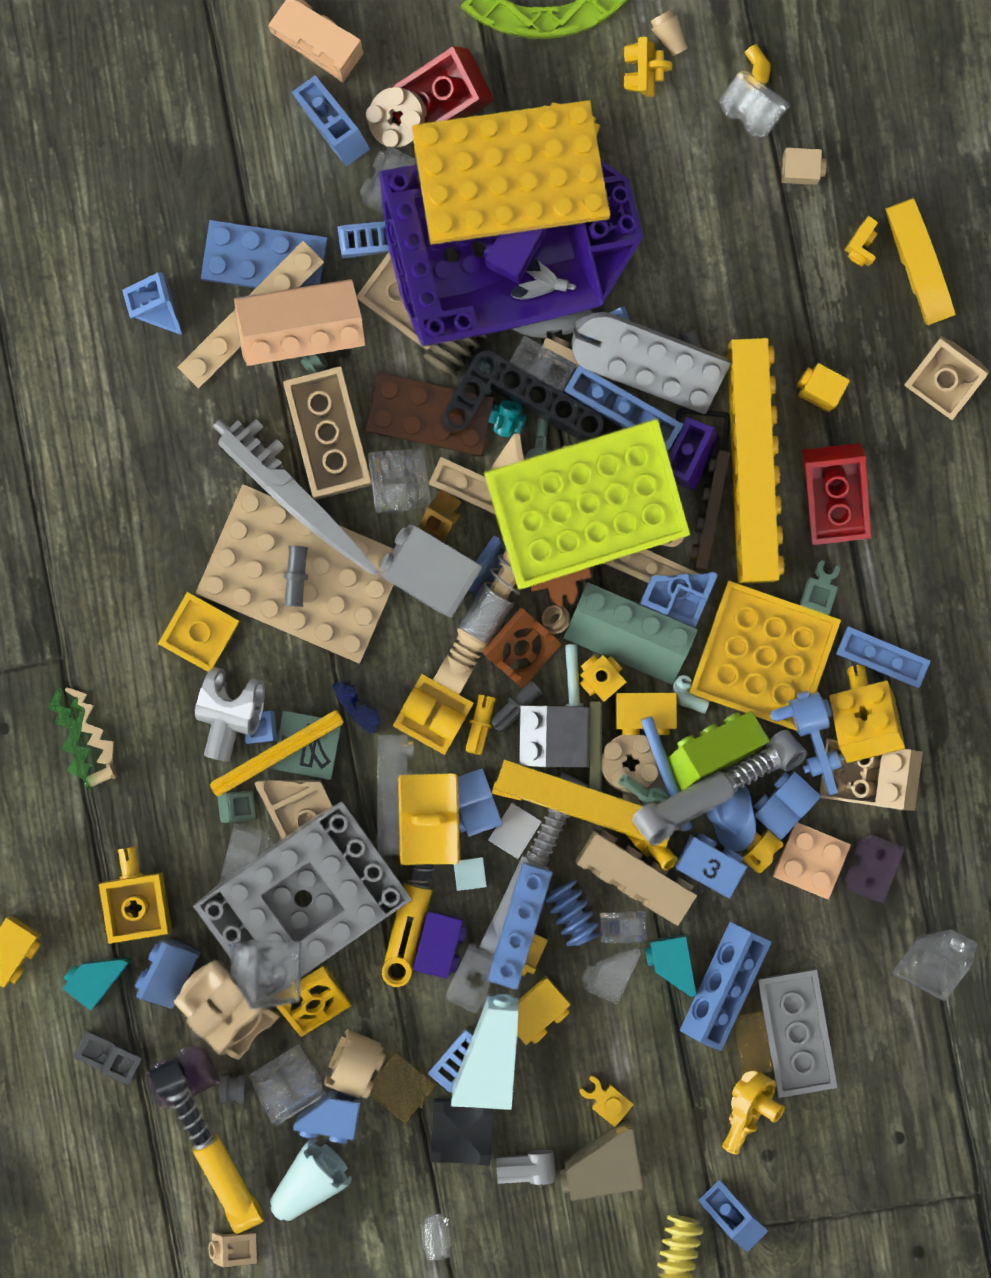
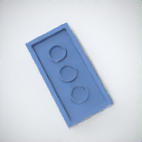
[201,220,328,288]

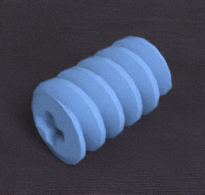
[545,879,602,946]

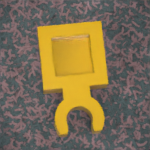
[579,1075,634,1127]

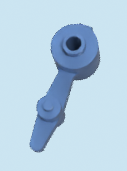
[770,690,845,796]

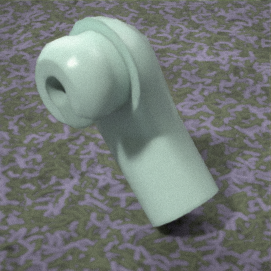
[673,675,710,714]

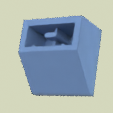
[135,936,201,1009]
[293,1090,362,1143]

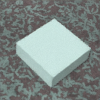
[454,857,487,891]

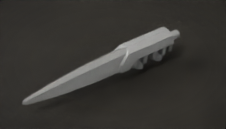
[213,419,380,575]

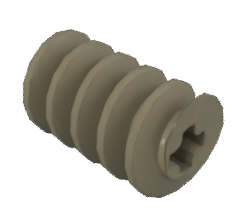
[423,334,488,376]

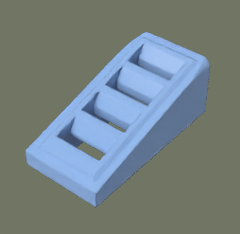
[337,221,389,259]
[428,1028,473,1093]

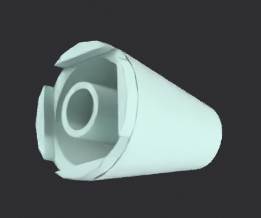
[270,1139,352,1221]

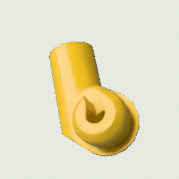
[744,44,771,90]

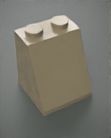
[560,1119,643,1201]

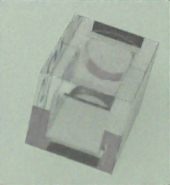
[600,911,647,943]

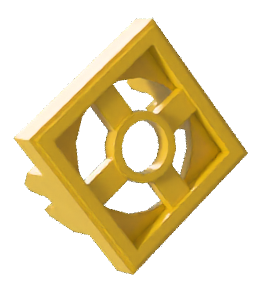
[272,965,352,1037]

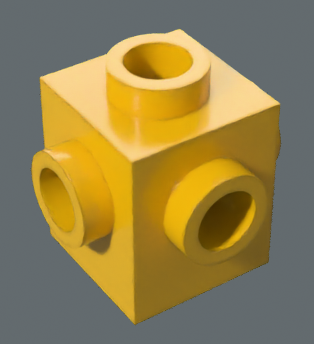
[579,655,626,702]

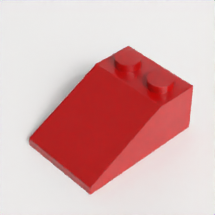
[391,46,495,125]
[802,443,871,545]

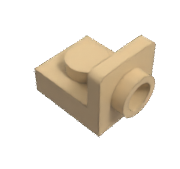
[209,1231,257,1267]

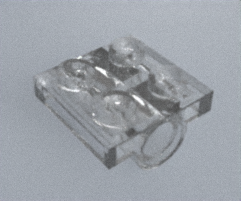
[368,448,431,514]
[248,1044,326,1126]

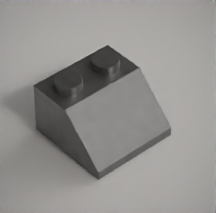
[519,706,591,767]

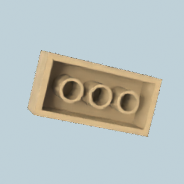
[283,366,373,500]

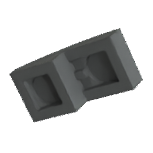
[73,1029,142,1085]

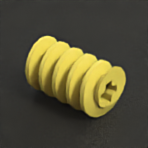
[657,1215,703,1278]

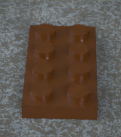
[365,373,494,457]

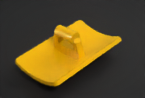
[398,774,460,865]

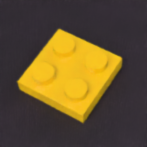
[158,592,240,672]

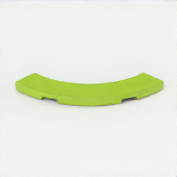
[461,0,628,39]

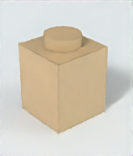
[781,148,826,185]

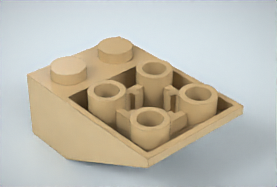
[819,739,923,811]

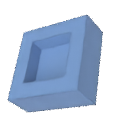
[245,711,278,745]

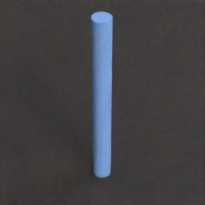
[641,716,693,831]

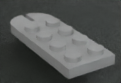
[572,312,731,414]

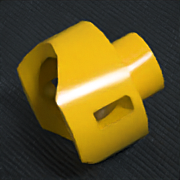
[742,829,784,874]

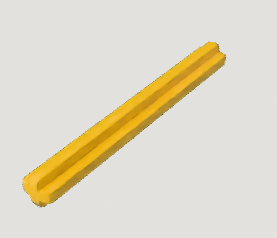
[210,710,344,796]

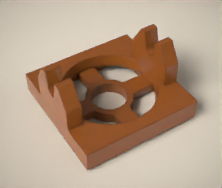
[530,568,591,607]
[481,608,562,689]

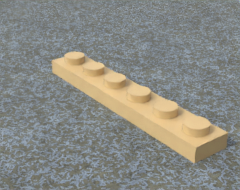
[178,241,325,389]

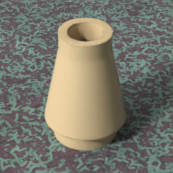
[650,10,688,57]

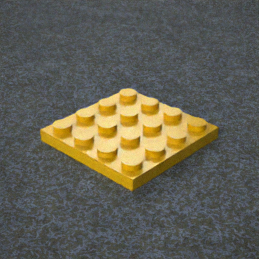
[689,580,841,731]

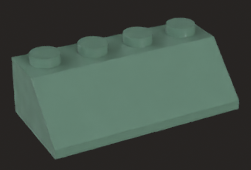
[563,582,698,685]

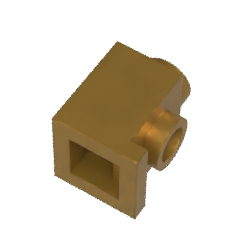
[418,490,462,543]

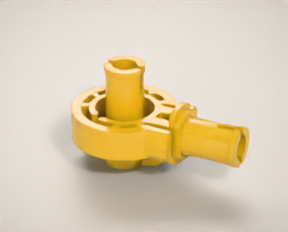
[722,1071,785,1155]

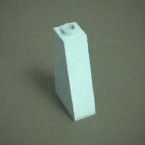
[451,994,518,1110]

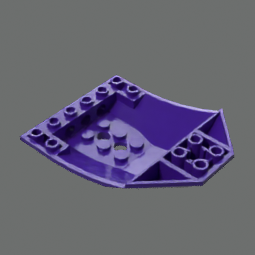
[379,160,643,347]

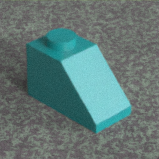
[645,934,697,997]
[62,957,132,1011]

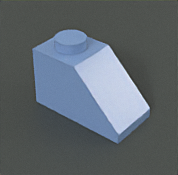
[698,1180,768,1252]

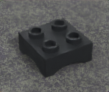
[430,1098,494,1166]

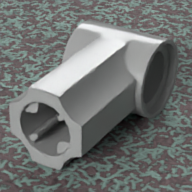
[496,1150,556,1185]

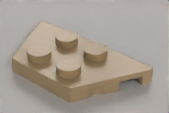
[254,780,333,839]

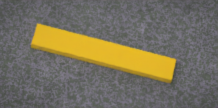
[494,760,670,848]

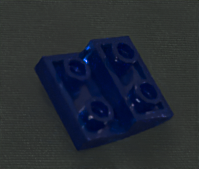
[331,681,382,734]

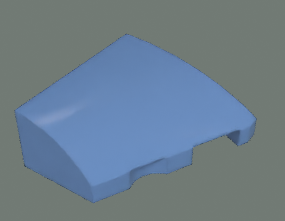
[640,572,718,628]

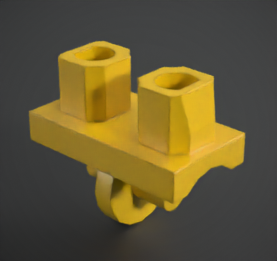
[624,37,672,97]

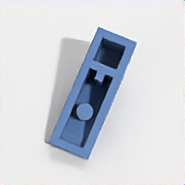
[291,75,370,167]

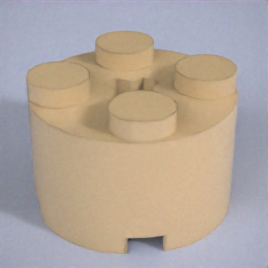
[324,1029,385,1099]

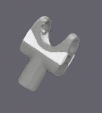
[195,667,265,762]

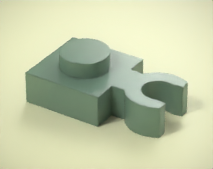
[800,560,840,615]

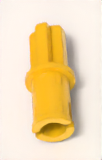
[466,694,497,755]

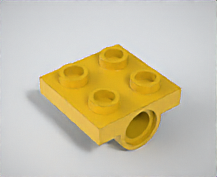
[393,674,474,755]

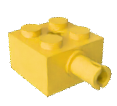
[829,665,906,763]
[99,847,172,944]

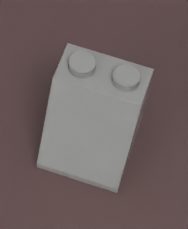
[378,524,483,618]

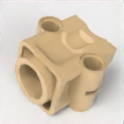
[174,960,280,1060]

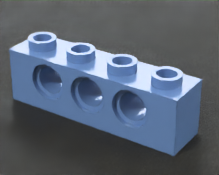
[564,365,683,452]
[487,862,552,989]
[679,922,772,1051]

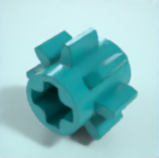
[488,400,527,437]

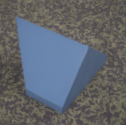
[123,272,182,335]

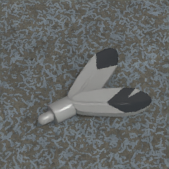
[511,258,577,300]

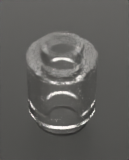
[420,1213,452,1260]

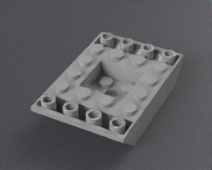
[193,801,412,1004]

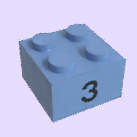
[674,833,747,899]

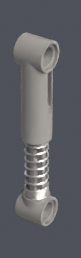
[632,730,808,845]
[479,772,589,954]

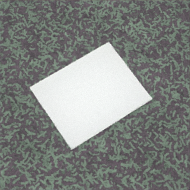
[488,803,542,859]

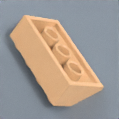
[234,279,365,366]

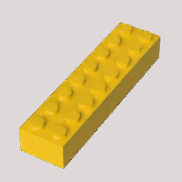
[727,338,784,584]

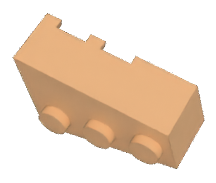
[268,0,363,83]

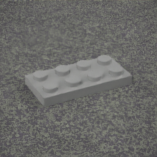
[757,968,838,1098]

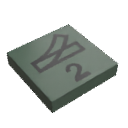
[273,711,341,780]

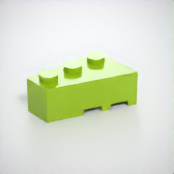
[668,711,770,792]

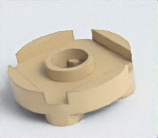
[366,87,427,148]
[602,734,660,795]

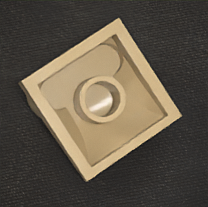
[904,336,990,420]

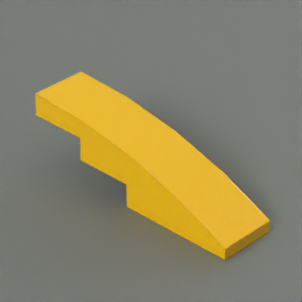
[885,198,956,325]

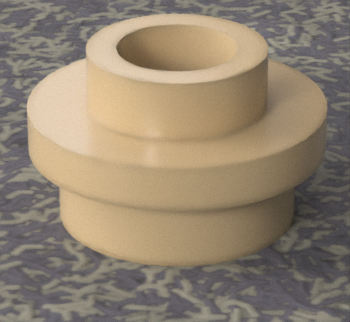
[541,605,571,635]

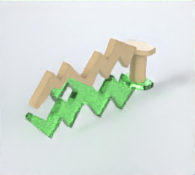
[47,688,117,790]

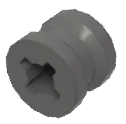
[220,1073,247,1104]

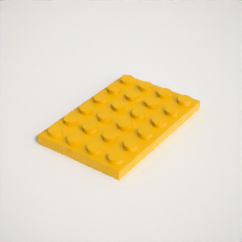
[411,100,610,245]

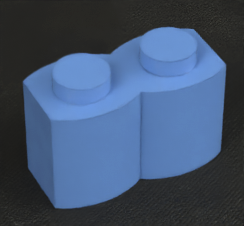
[458,768,503,837]
[753,771,821,840]

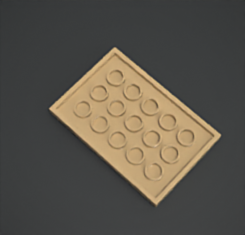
[196,484,394,664]

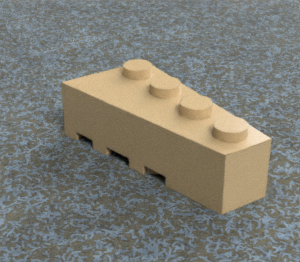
[575,829,697,926]

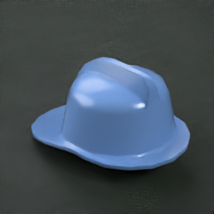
[706,785,756,852]

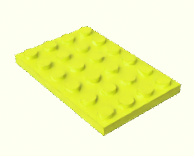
[484,419,690,589]

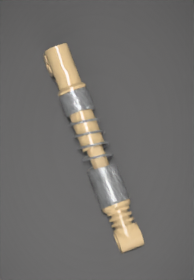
[433,445,566,694]

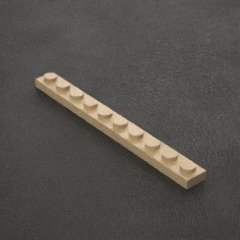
[428,457,700,584]

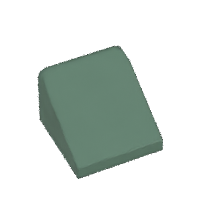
[218,790,256,823]

